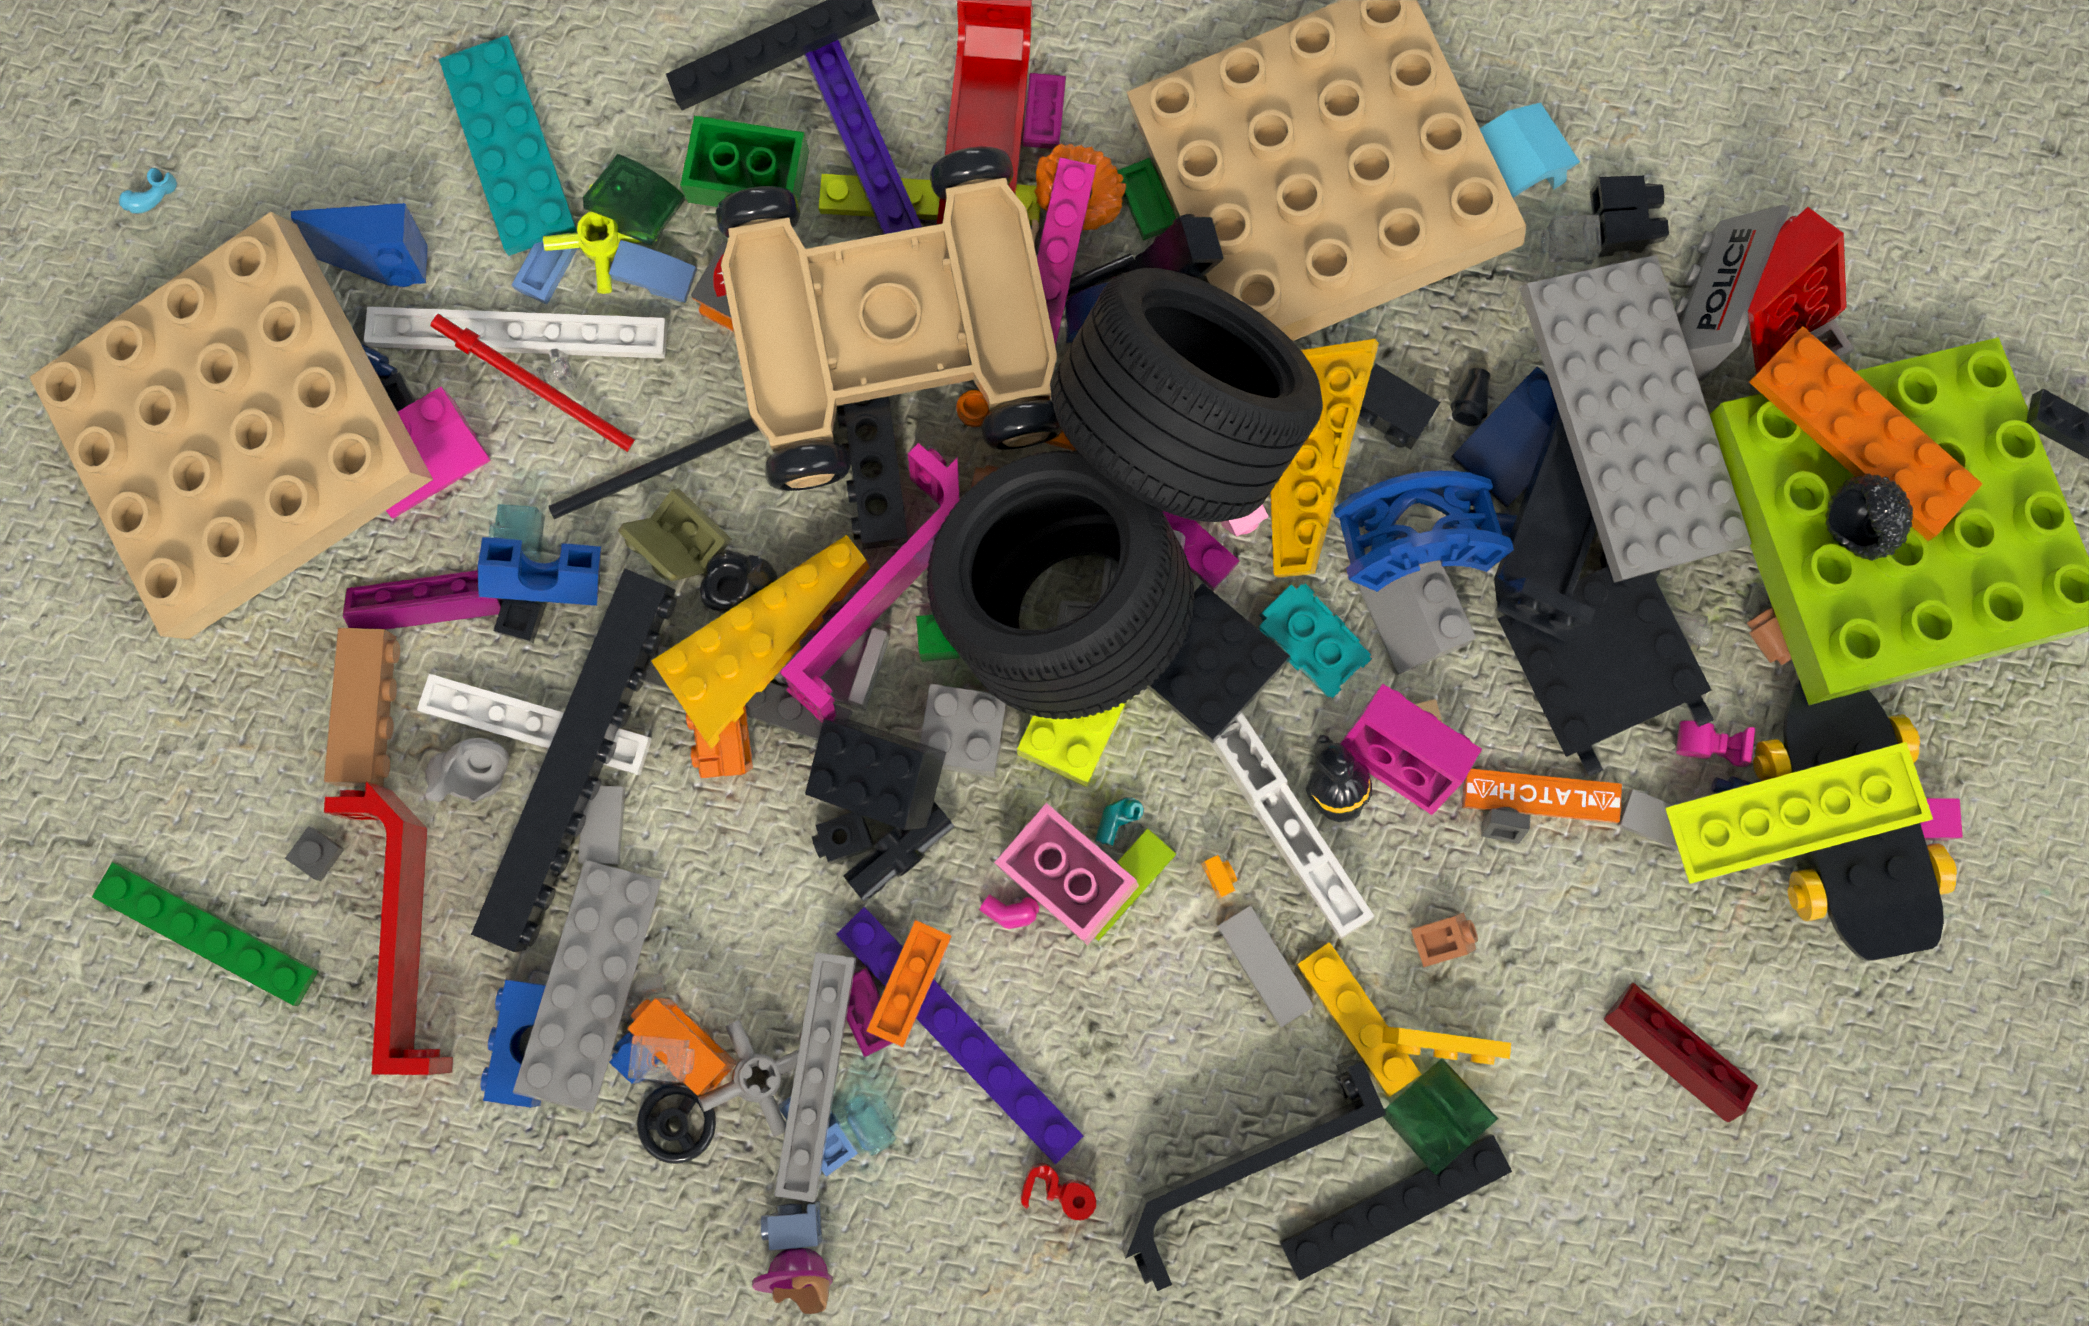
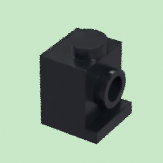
[811,812,874,864]

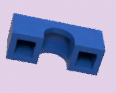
[478,537,601,606]
[480,980,546,1108]

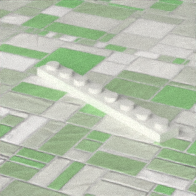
[364,306,668,358]

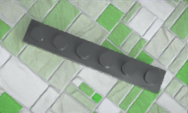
[644,645,853,740]

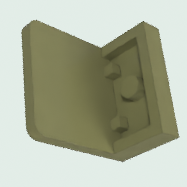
[618,488,732,581]

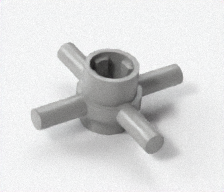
[698,1020,799,1137]

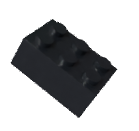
[805,719,946,830]

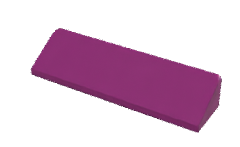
[343,570,502,630]

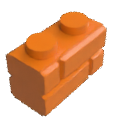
[686,706,753,778]

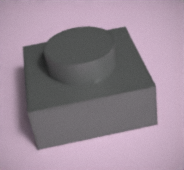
[1481,807,1531,844]
[285,826,344,881]

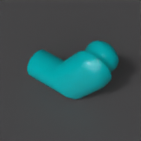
[1095,797,1144,846]

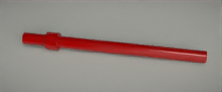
[430,314,635,452]

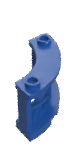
[1334,470,1514,592]

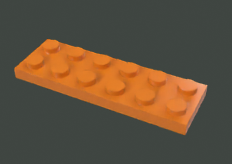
[1749,326,1982,541]

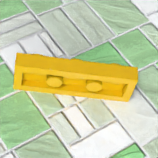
[1382,1026,1511,1065]

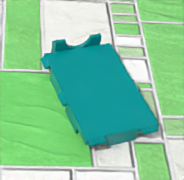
[1258,583,1372,699]

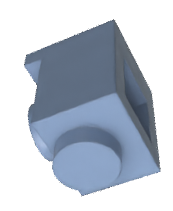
[761,1201,822,1250]

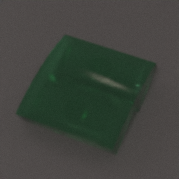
[583,154,685,245]
[1383,1058,1499,1176]

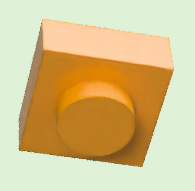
[1201,855,1237,899]

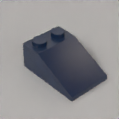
[1451,366,1557,508]

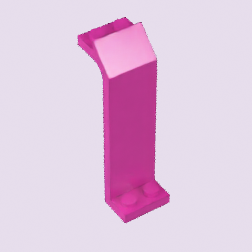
[780,443,959,723]

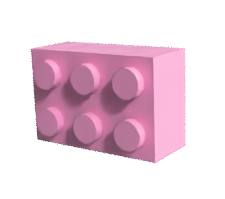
[994,803,1139,946]

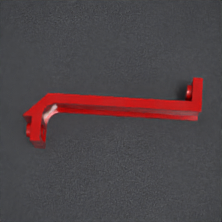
[936,0,1033,225]
[324,781,453,1075]

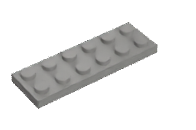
[513,860,662,1113]

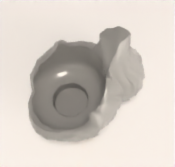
[425,738,510,802]

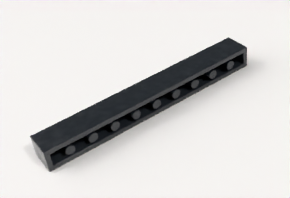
[471,568,677,952]

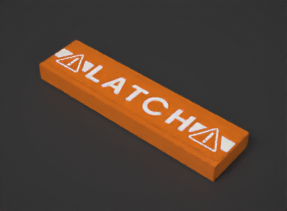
[1462,769,1622,823]

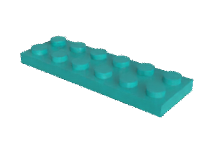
[439,35,577,256]

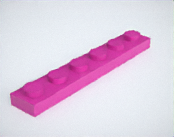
[1037,158,1096,347]

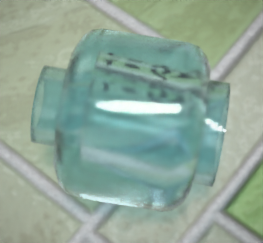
[839,1093,899,1156]

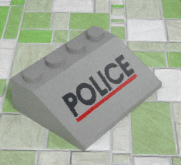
[1674,205,1790,381]

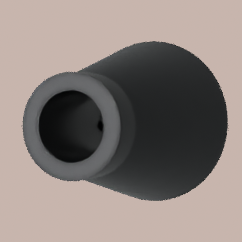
[1450,368,1491,426]

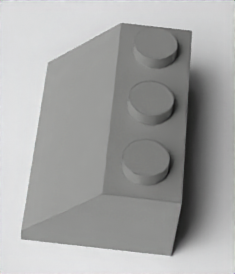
[1356,561,1476,675]

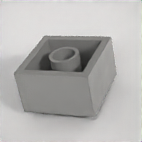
[920,684,1007,778]

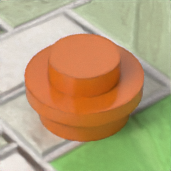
[956,389,990,427]

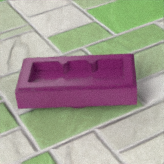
[1023,73,1066,149]
[846,968,893,1057]

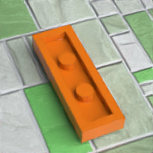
[866,920,952,1047]

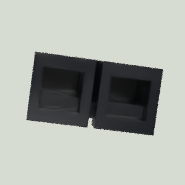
[1590,175,1669,257]

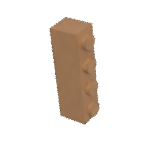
[324,628,400,787]

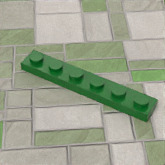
[92,862,319,1006]

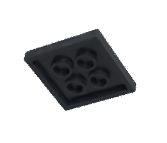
[1147,583,1290,744]

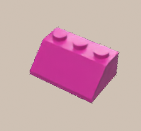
[386,386,491,519]
[1340,683,1482,815]

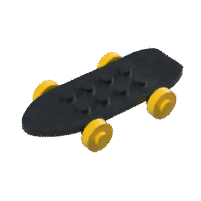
[1753,678,1957,961]

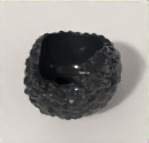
[1825,474,1913,561]

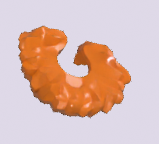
[1034,143,1126,230]

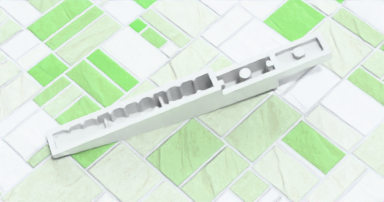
[1210,713,1375,939]

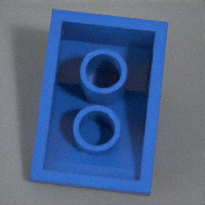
[291,203,428,287]

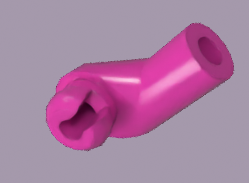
[979,894,1040,929]

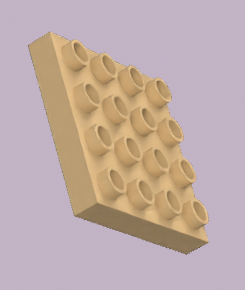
[1127,0,1526,341]
[29,212,433,639]

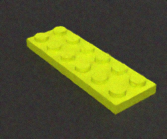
[1665,742,1933,884]

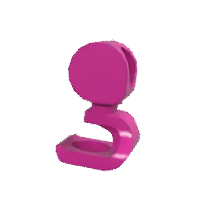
[1676,721,1755,767]

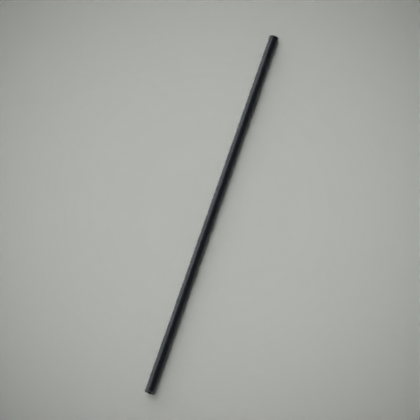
[548,253,1134,519]

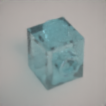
[489,504,545,560]

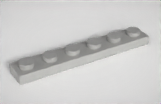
[774,952,856,1202]

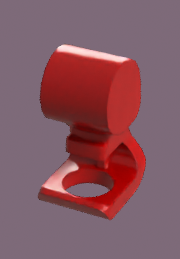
[1020,1163,1097,1221]

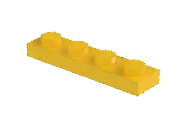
[1296,942,1422,1097]

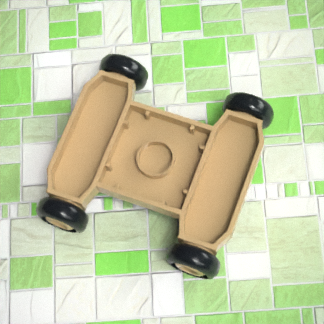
[715,146,1063,491]

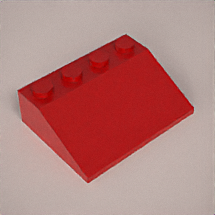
[1748,207,1847,374]

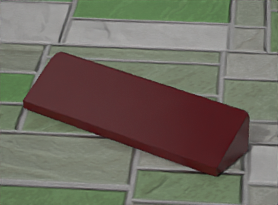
[1604,982,1758,1122]

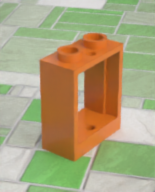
[627,998,738,1096]

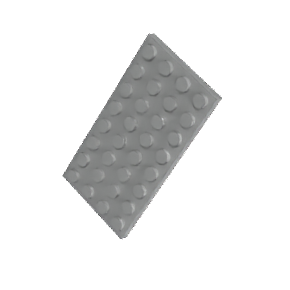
[1520,255,1752,583]

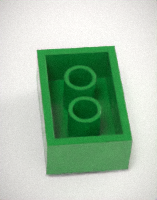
[680,115,809,207]

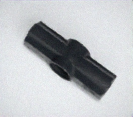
[843,801,955,902]

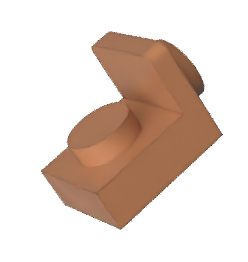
[1411,913,1478,967]

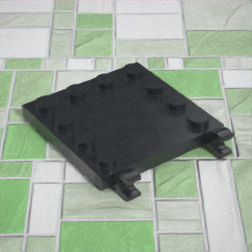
[1498,566,1714,777]

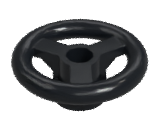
[637,1083,716,1164]

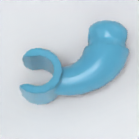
[119,168,177,214]

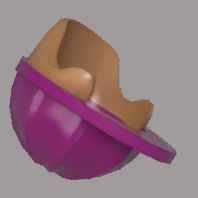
[752,1247,833,1314]

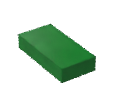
[1118,158,1176,241]

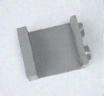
[775,616,890,710]

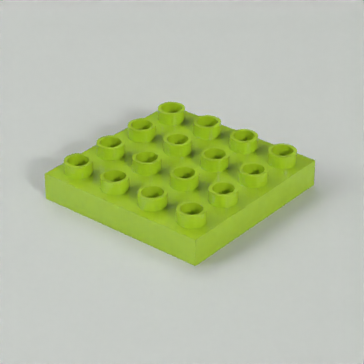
[1709,337,2089,705]

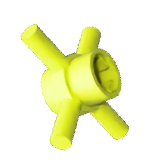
[543,183,658,294]

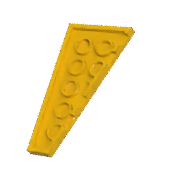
[1271,339,1379,578]
[651,535,870,750]

